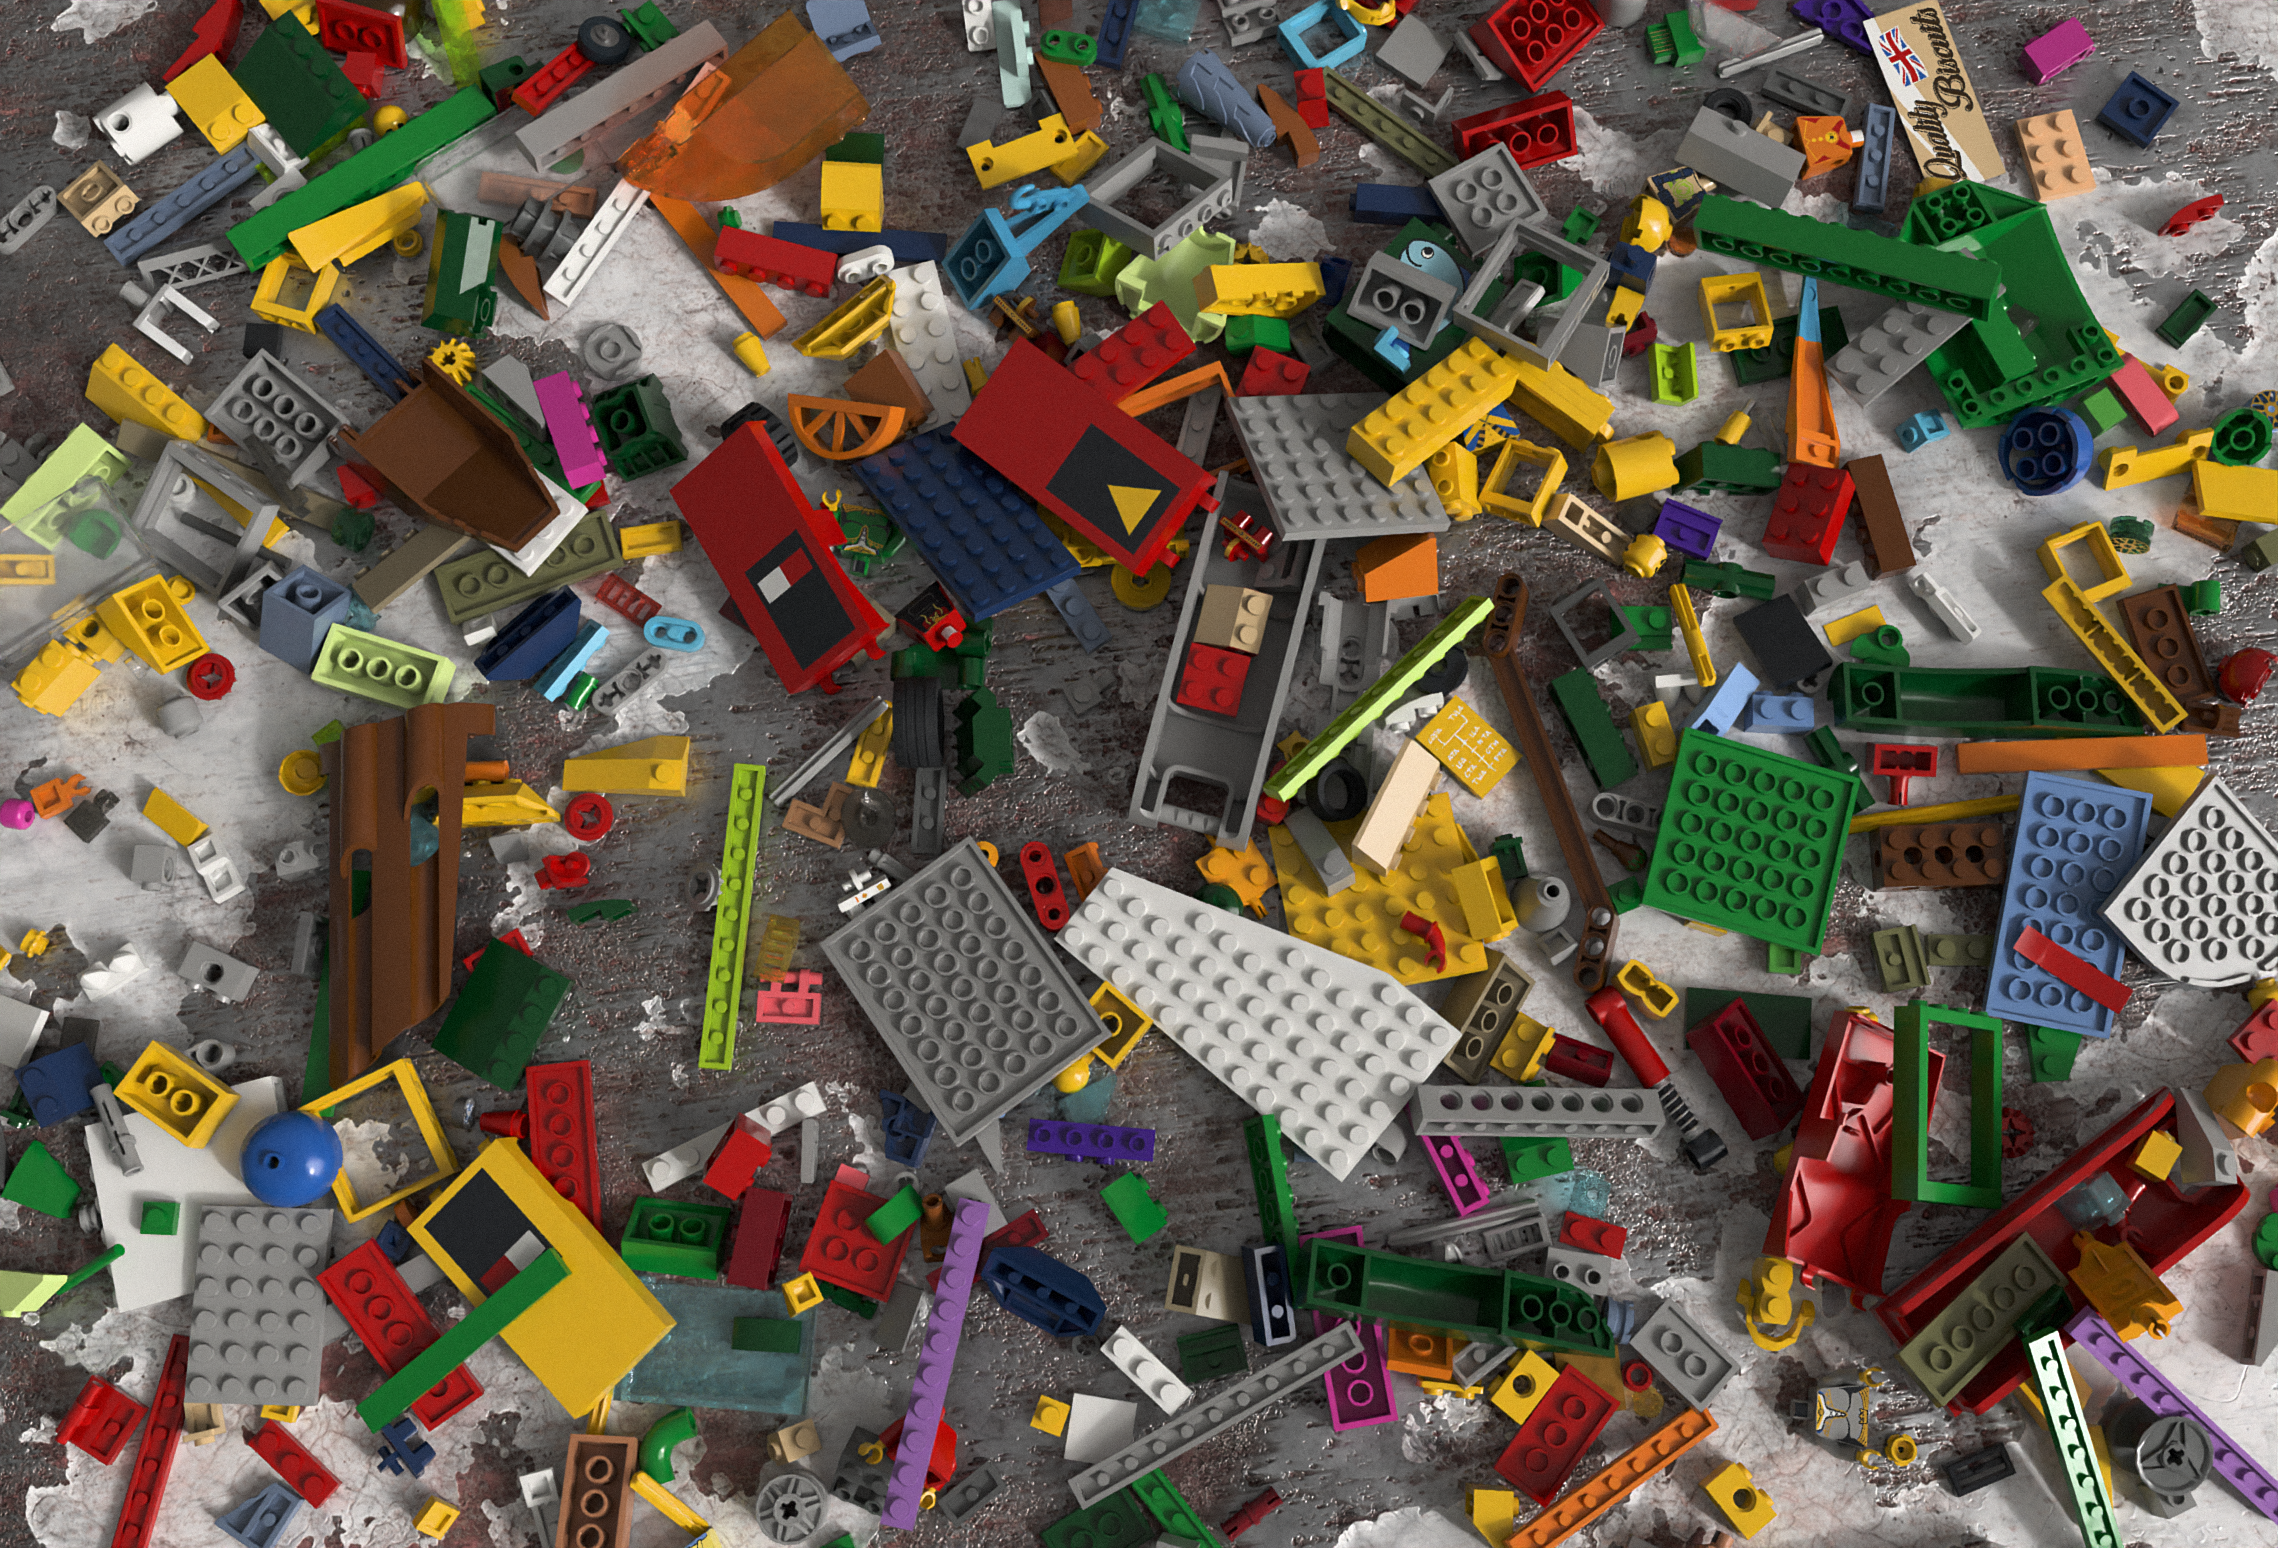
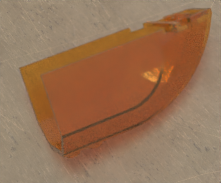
[614,9,872,202]

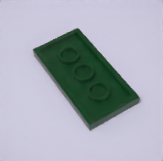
[1729,305,1849,388]
[1683,987,1812,1061]

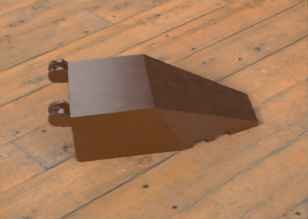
[326,357,560,553]

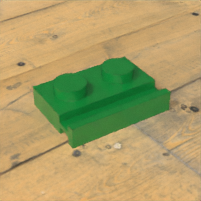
[1609,606,1673,652]

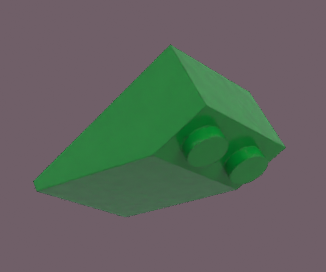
[1495,1079,1575,1185]

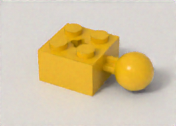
[1051,980,1154,1094]

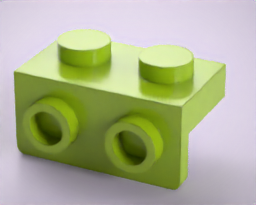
[1647,342,1699,407]

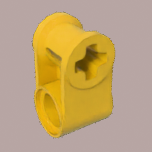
[1605,285,1646,335]

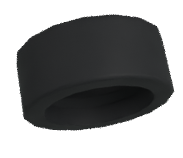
[1305,762,1367,823]

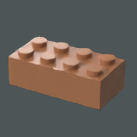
[555,1434,642,1548]

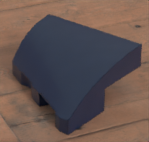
[879,1089,938,1169]

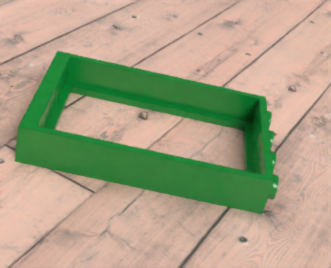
[1891,1000,2002,1209]

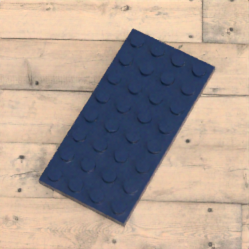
[850,420,1081,623]

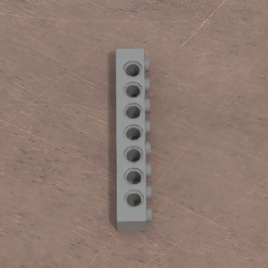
[1409,1084,1666,1138]

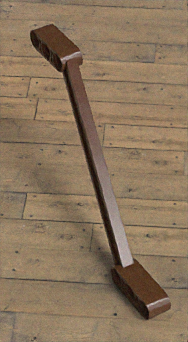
[1482,572,1620,995]

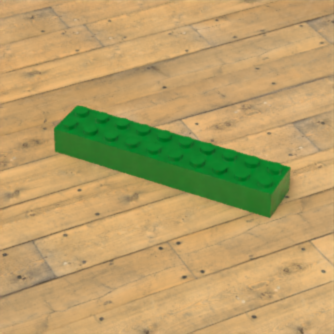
[1693,194,2002,322]

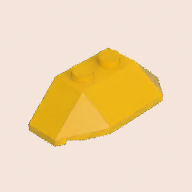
[791,273,896,361]
[432,779,562,828]

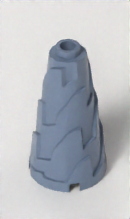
[1171,48,1277,147]

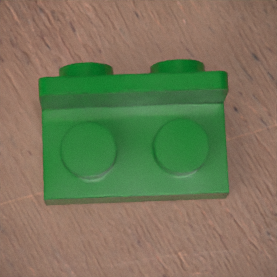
[620,0,681,53]

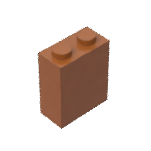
[842,349,935,445]

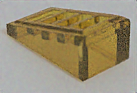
[753,914,801,984]

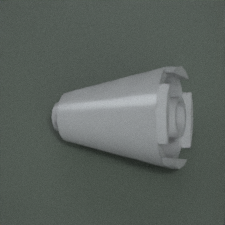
[1510,872,1571,933]

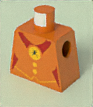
[1789,116,1864,180]

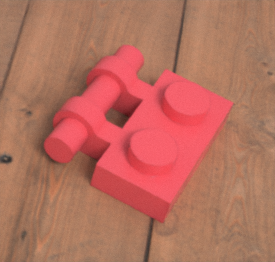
[756,967,823,1025]

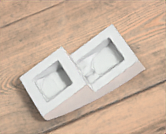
[187,832,246,904]

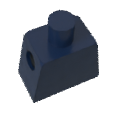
[1603,241,1657,303]

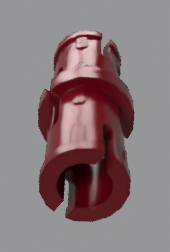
[1220,1486,1283,1542]

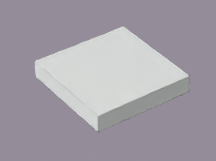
[0,994,50,1069]
[1064,1393,1137,1464]

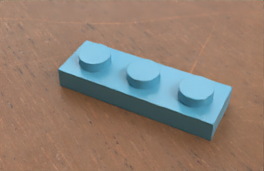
[532,618,611,702]

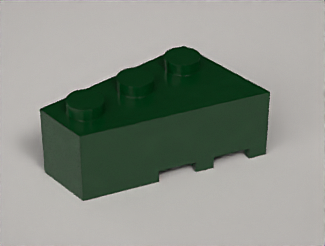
[1671,441,1782,496]

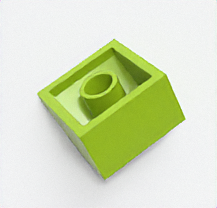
[1057,228,1132,297]

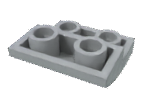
[1215,0,1284,47]

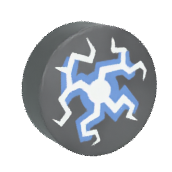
[451,1097,476,1129]

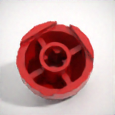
[2217,647,2278,709]

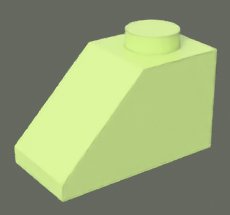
[0,1270,68,1317]

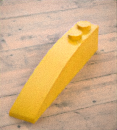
[2041,574,2189,735]

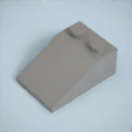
[217,560,287,631]

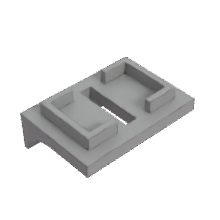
[1454,31,1509,80]

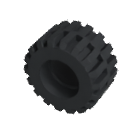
[720,402,798,468]

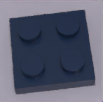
[2097,70,2180,150]

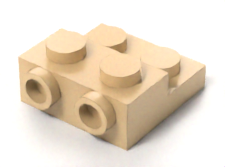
[56,159,140,238]

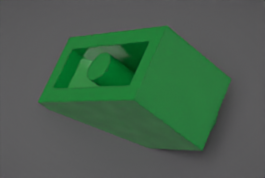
[1225,314,1291,358]

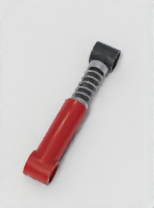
[1584,984,1728,1172]

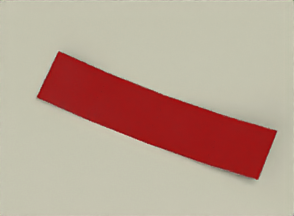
[2013,925,2134,1014]

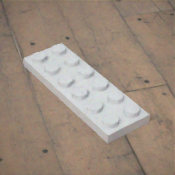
[878,260,972,435]

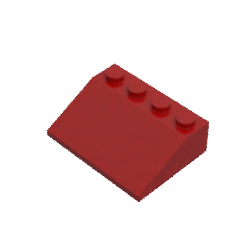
[1467,0,1606,94]

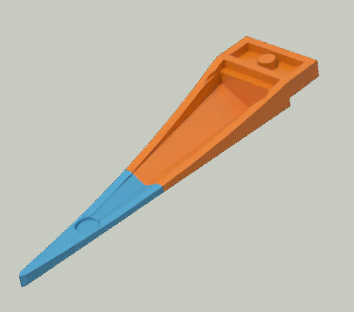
[1784,276,1840,469]

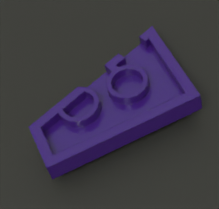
[1790,0,1876,56]

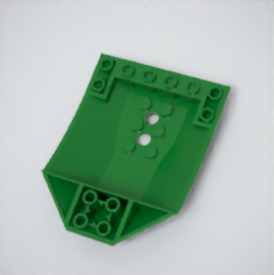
[1895,179,2125,430]

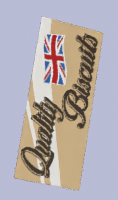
[1863,0,2006,183]

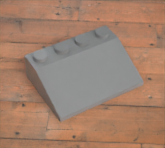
[202,348,361,489]

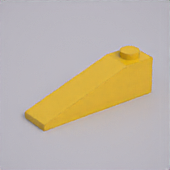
[562,735,690,797]

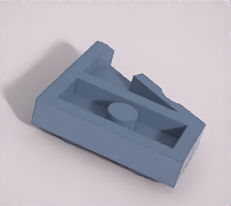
[214,1482,305,1548]

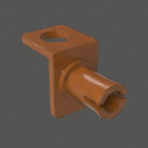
[920,1193,952,1263]

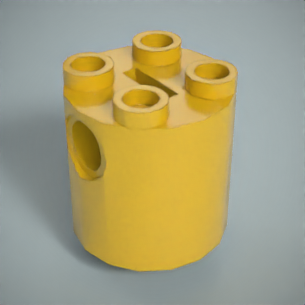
[1591,430,1679,502]

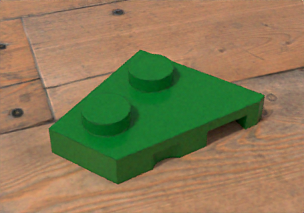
[2023,1022,2083,1083]

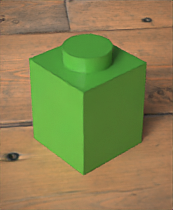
[2073,387,2128,439]

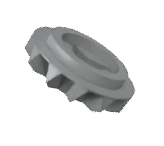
[684,862,725,911]

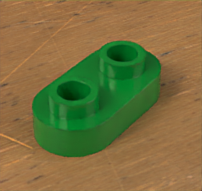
[1040,30,1097,66]

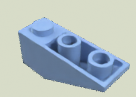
[1676,661,1760,737]

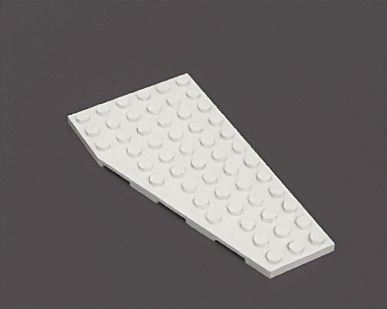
[1054,867,1463,1182]

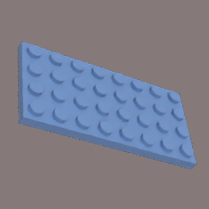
[1981,770,2153,1039]

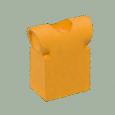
[2202,1058,2278,1140]

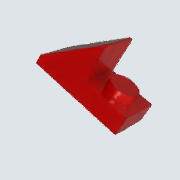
[1294,67,1330,129]

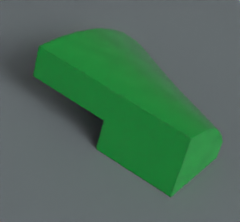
[1,1140,83,1218]

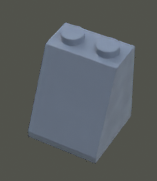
[259,564,354,675]

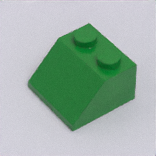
[1099,1171,1169,1245]

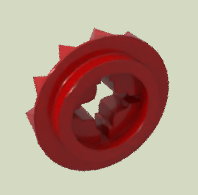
[186,653,237,702]
[564,793,614,842]
[2002,1108,2036,1158]

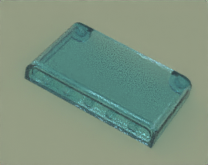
[613,1276,819,1415]

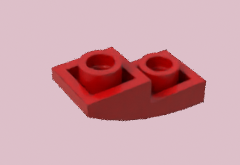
[2157,194,2224,237]

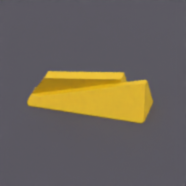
[287,181,430,273]

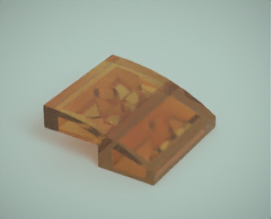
[2171,476,2243,553]

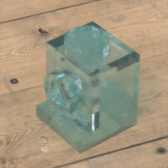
[1567,1170,1612,1220]

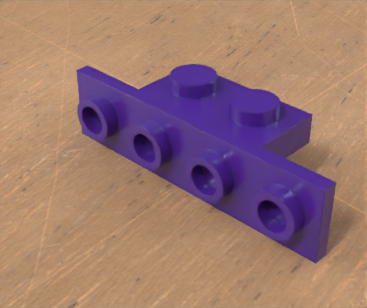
[1027,1119,1156,1165]

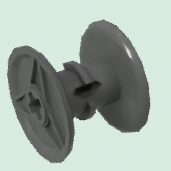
[2105,1397,2214,1496]

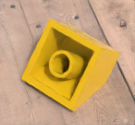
[821,161,884,233]

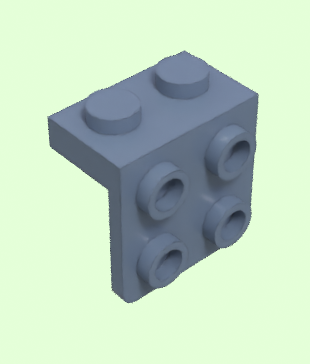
[804,0,882,65]

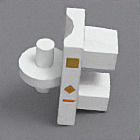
[837,868,891,920]

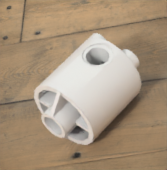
[92,81,184,166]

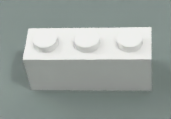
[1100,1324,1192,1416]

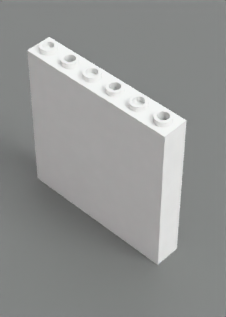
[84,1076,308,1313]

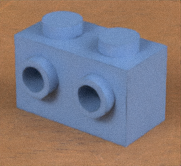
[1744,691,1814,735]

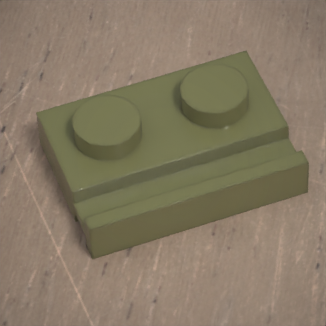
[1869,924,1931,994]

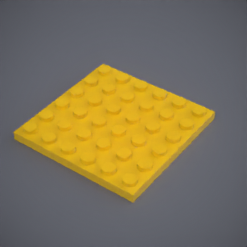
[1268,792,1488,986]

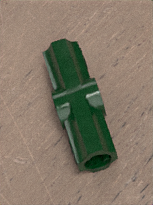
[1679,559,1776,602]
[1803,725,1876,816]

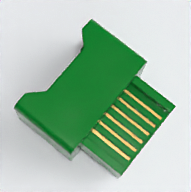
[1644,8,1706,68]

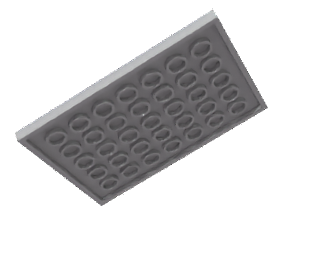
[819,835,1112,1147]

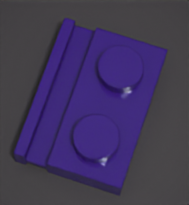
[1652,498,1723,561]

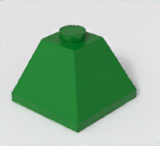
[1514,251,1583,309]

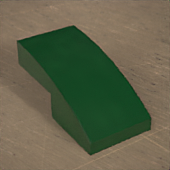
[566,899,639,926]
[731,1317,802,1354]

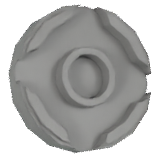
[584,323,643,381]

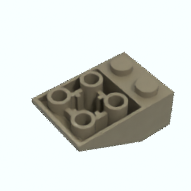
[1164,1244,1252,1325]

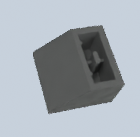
[829,1425,895,1516]

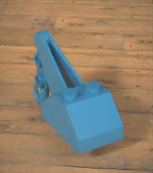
[941,183,1090,310]

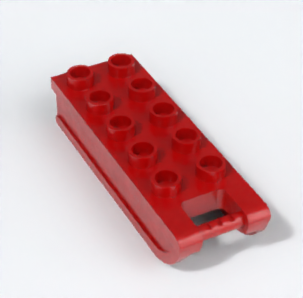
[1869,1086,2251,1417]

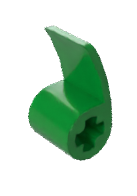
[2158,580,2221,616]
[863,1184,924,1246]

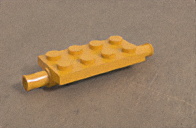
[2067,1231,2184,1343]

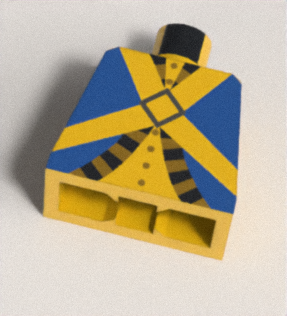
[1458,403,1520,457]

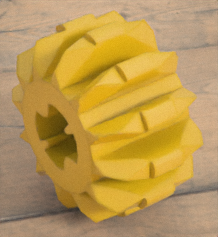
[426,338,478,387]

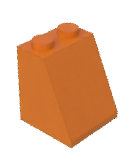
[1351,532,1438,602]

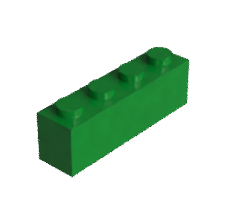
[1960,299,2037,388]

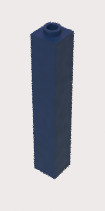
[1349,183,1453,229]

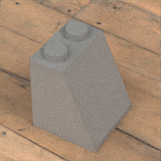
[1535,313,1627,388]

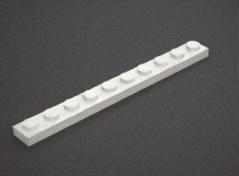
[542,61,731,309]

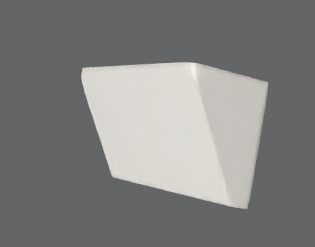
[247,122,310,178]

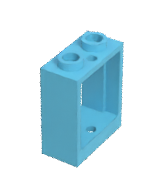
[1276,0,1367,70]

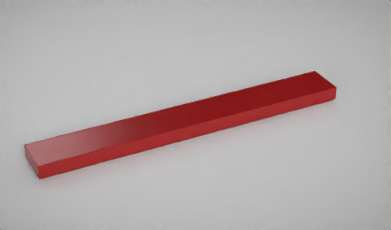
[111,1333,190,1548]

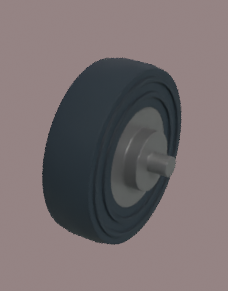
[577,16,630,65]

